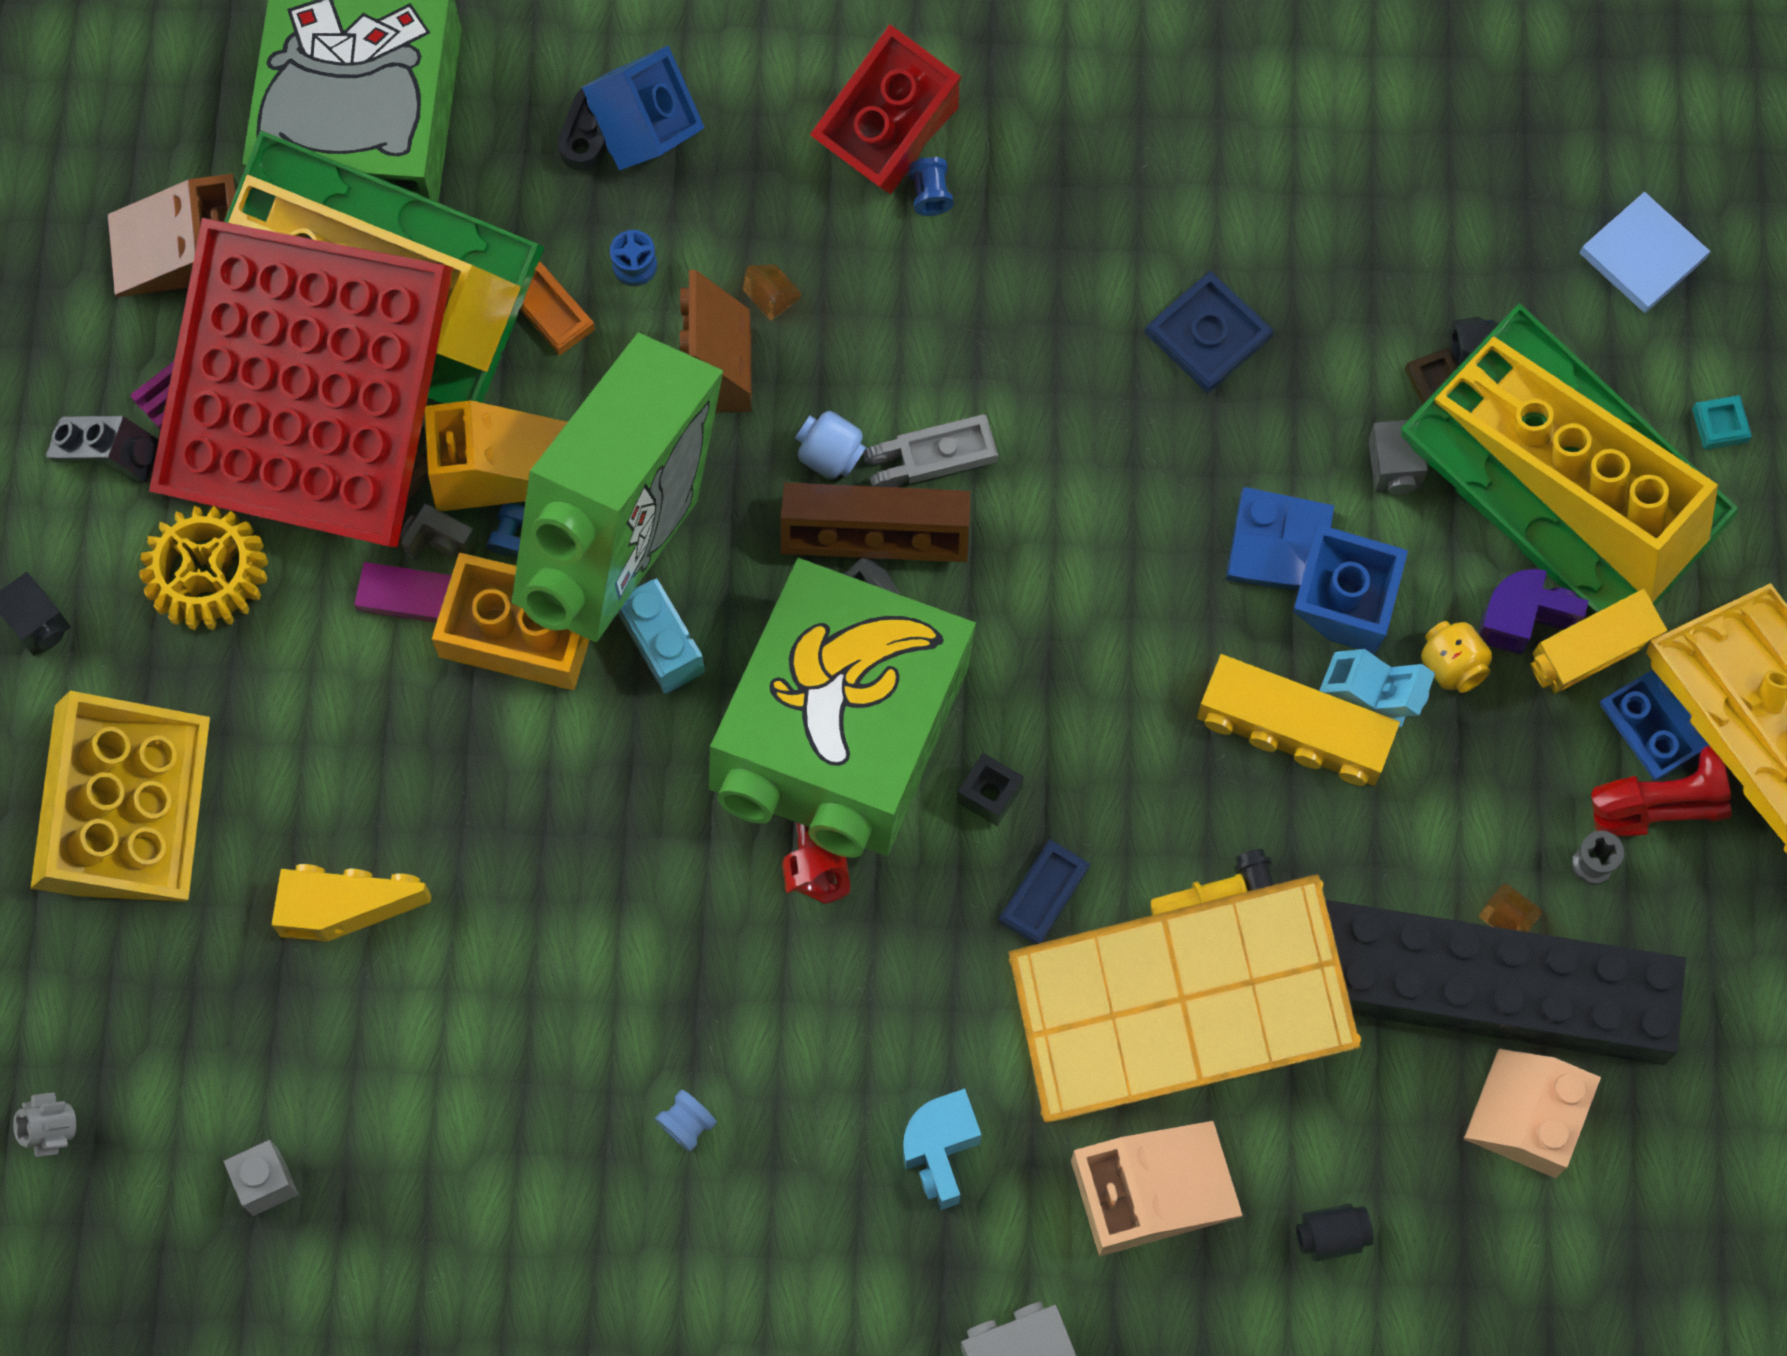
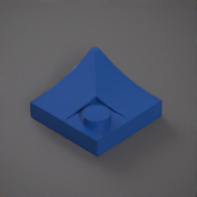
[1226,487,1334,590]

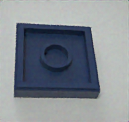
[1144,271,1274,394]

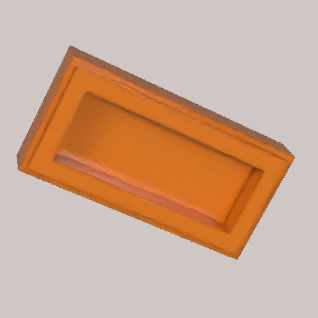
[519,261,595,356]

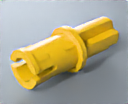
[1150,874,1248,917]

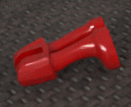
[1591,745,1732,836]

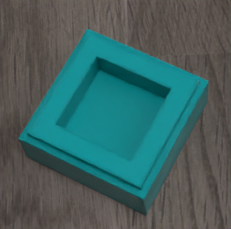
[1692,395,1752,450]

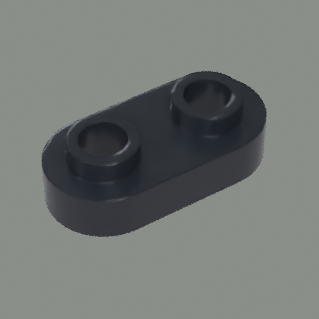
[558,89,606,170]

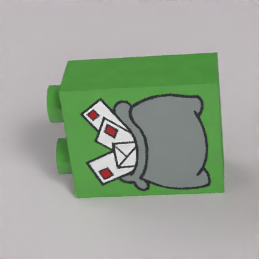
[242,0,462,202]
[511,332,723,643]

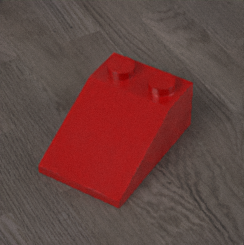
[810,24,962,195]

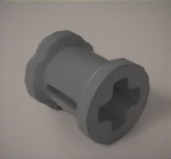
[1572,831,1624,885]

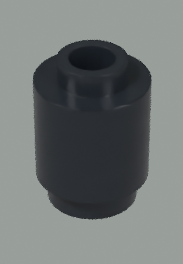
[1296,1203,1374,1262]

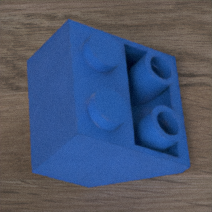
[1599,669,1709,782]

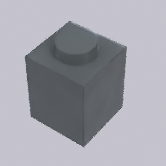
[1368,420,1427,495]

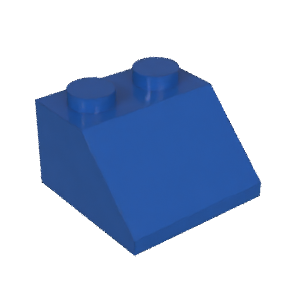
[582,45,705,170]
[1293,524,1408,654]

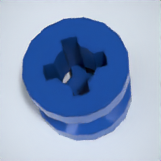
[610,230,657,286]

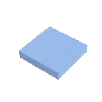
[1579,192,1710,313]

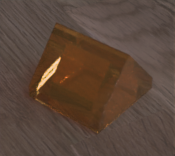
[743,264,802,321]
[1478,883,1543,932]

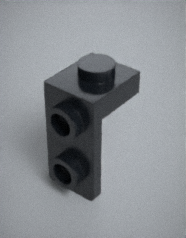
[46,416,159,482]

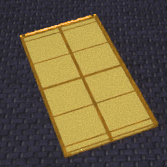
[1008,874,1361,1123]

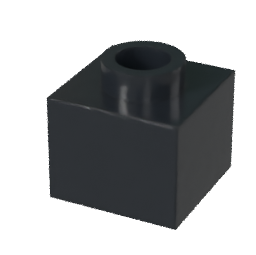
[957,752,1024,826]

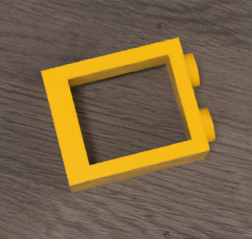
[1530,589,1668,695]

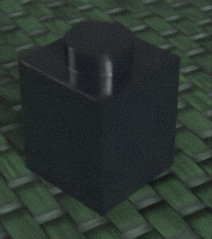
[0,571,71,656]

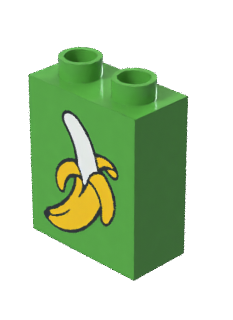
[709,558,976,858]

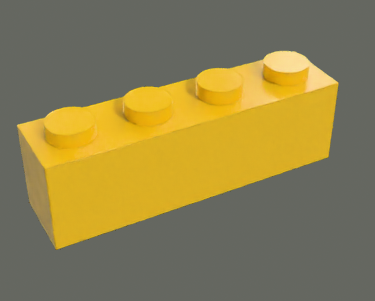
[1197,654,1400,786]

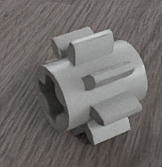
[13,1092,77,1157]

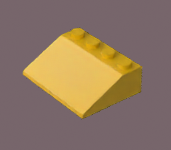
[30,691,210,902]

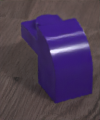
[1478,569,1589,655]

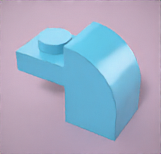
[1319,649,1435,727]
[903,1089,981,1210]

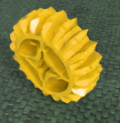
[139,505,268,631]

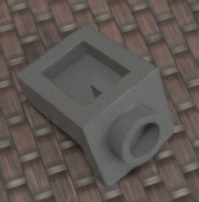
[401,504,479,561]

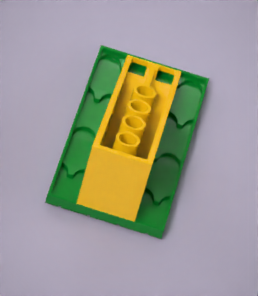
[224,130,545,404]
[1401,303,1738,616]

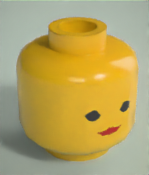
[1421,621,1492,693]

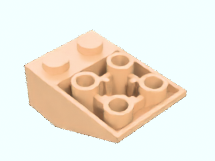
[1071,1121,1243,1257]

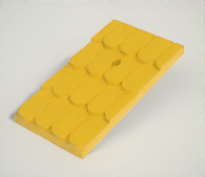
[1646,583,1787,853]

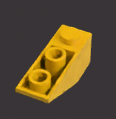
[272,864,432,942]

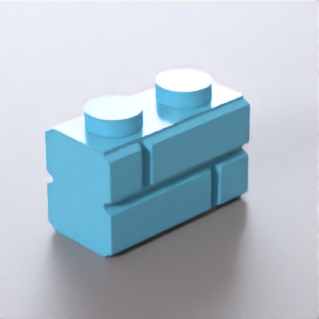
[618,579,705,694]

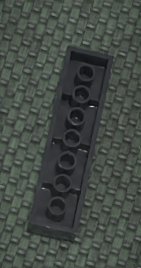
[1325,900,1686,1065]

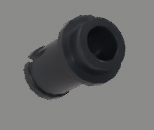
[1234,849,1274,894]

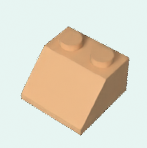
[1463,1049,1601,1178]

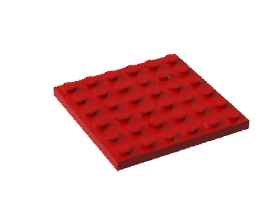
[149,218,453,547]

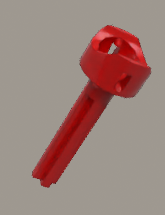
[782,822,851,904]

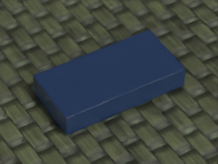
[999,839,1090,946]

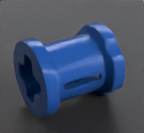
[908,157,954,216]

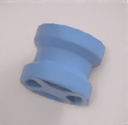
[654,1089,717,1152]

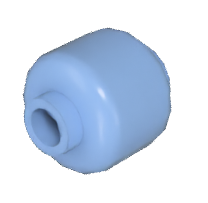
[795,411,866,480]

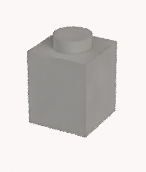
[223,1140,299,1216]

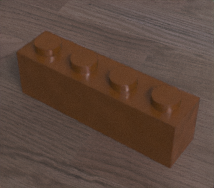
[781,482,971,562]

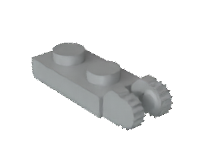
[862,414,998,487]

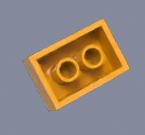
[432,552,590,691]

